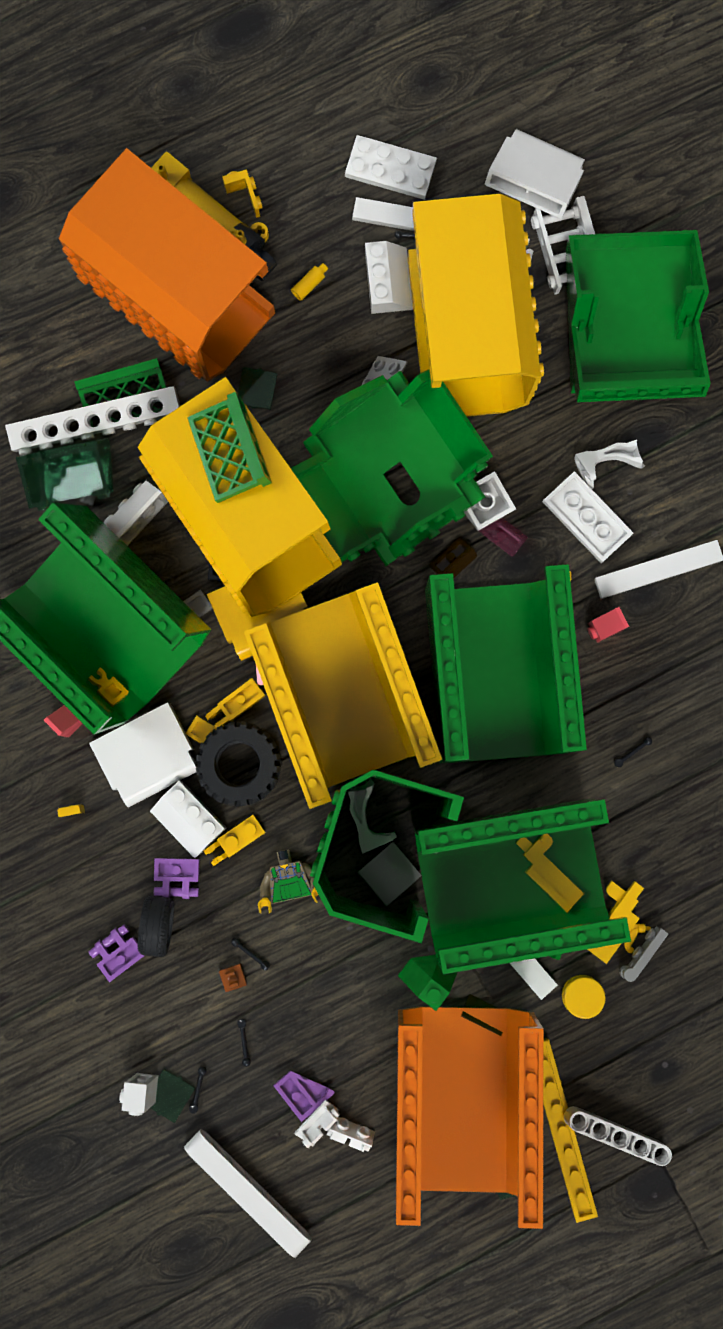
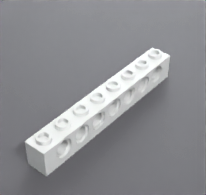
[5,386,180,455]

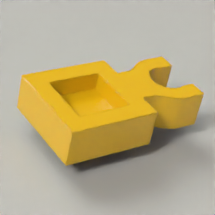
[88,667,129,707]

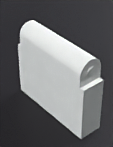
[484,129,585,219]
[89,702,198,808]

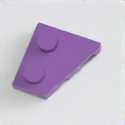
[273,1070,335,1122]

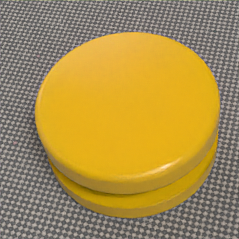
[562,975,605,1019]

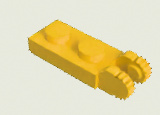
[205,678,266,730]
[204,814,266,866]

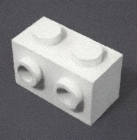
[120,1073,159,1116]

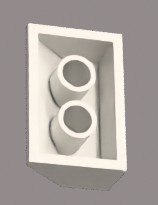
[365,241,413,314]
[104,481,168,546]
[150,781,227,858]

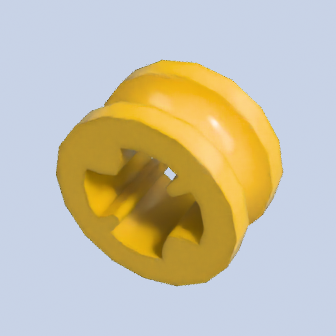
[250,222,269,243]

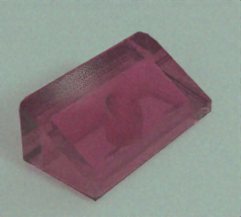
[479,518,528,557]

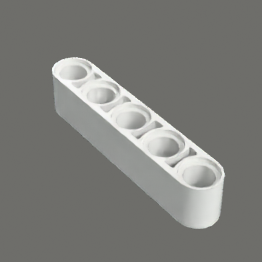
[564,1106,672,1166]

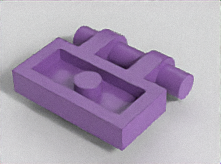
[154,858,200,899]
[88,924,144,982]

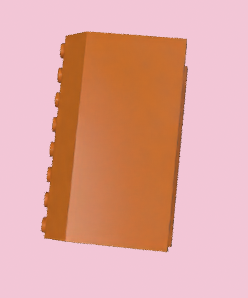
[59,148,275,382]
[396,1006,544,1229]

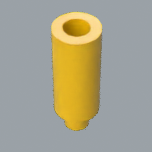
[291,263,328,301]

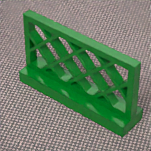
[74,358,166,427]
[187,392,272,503]

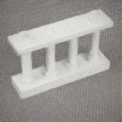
[531,196,595,294]

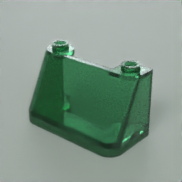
[16,437,114,511]

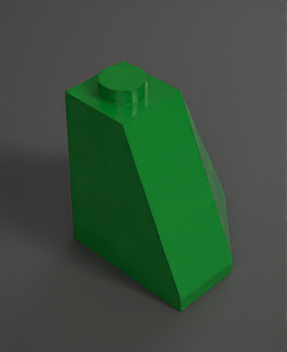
[398,954,457,1011]

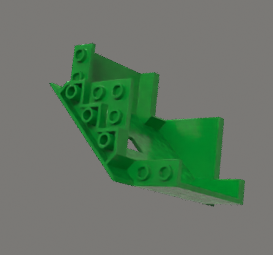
[291,369,493,566]

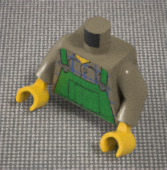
[258,849,318,913]

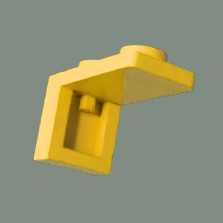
[222,169,262,218]

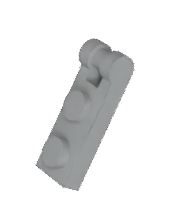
[619,926,668,982]

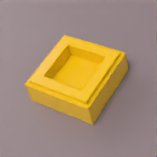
[185,715,214,743]
[57,804,85,817]

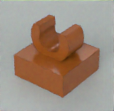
[219,963,247,992]

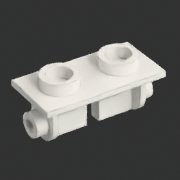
[294,1100,340,1148]
[327,1117,375,1152]

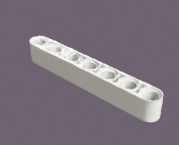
[184,1129,312,1258]

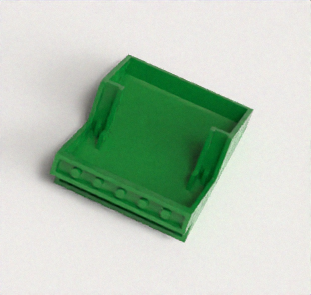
[566,230,711,402]

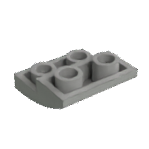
[357,842,421,907]

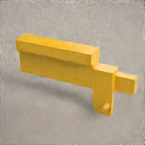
[516,834,584,913]
[587,881,644,964]

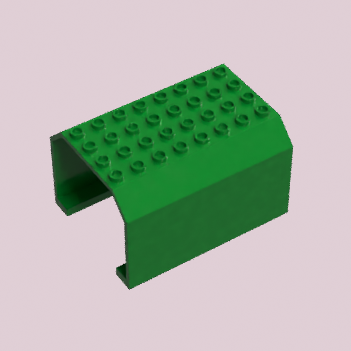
[0,502,212,734]
[425,564,587,763]
[310,770,464,943]
[414,799,631,974]

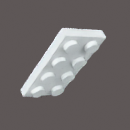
[345,135,437,200]
[542,471,633,563]

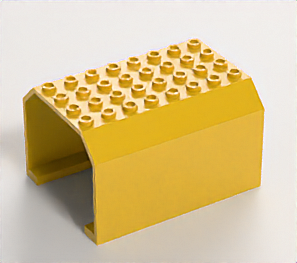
[408,194,544,417]
[138,377,342,617]
[244,582,442,809]

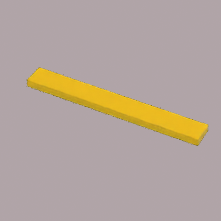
[543,1038,598,1223]

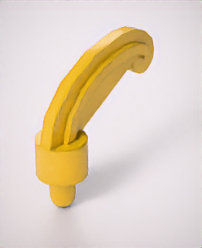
[624,924,651,953]

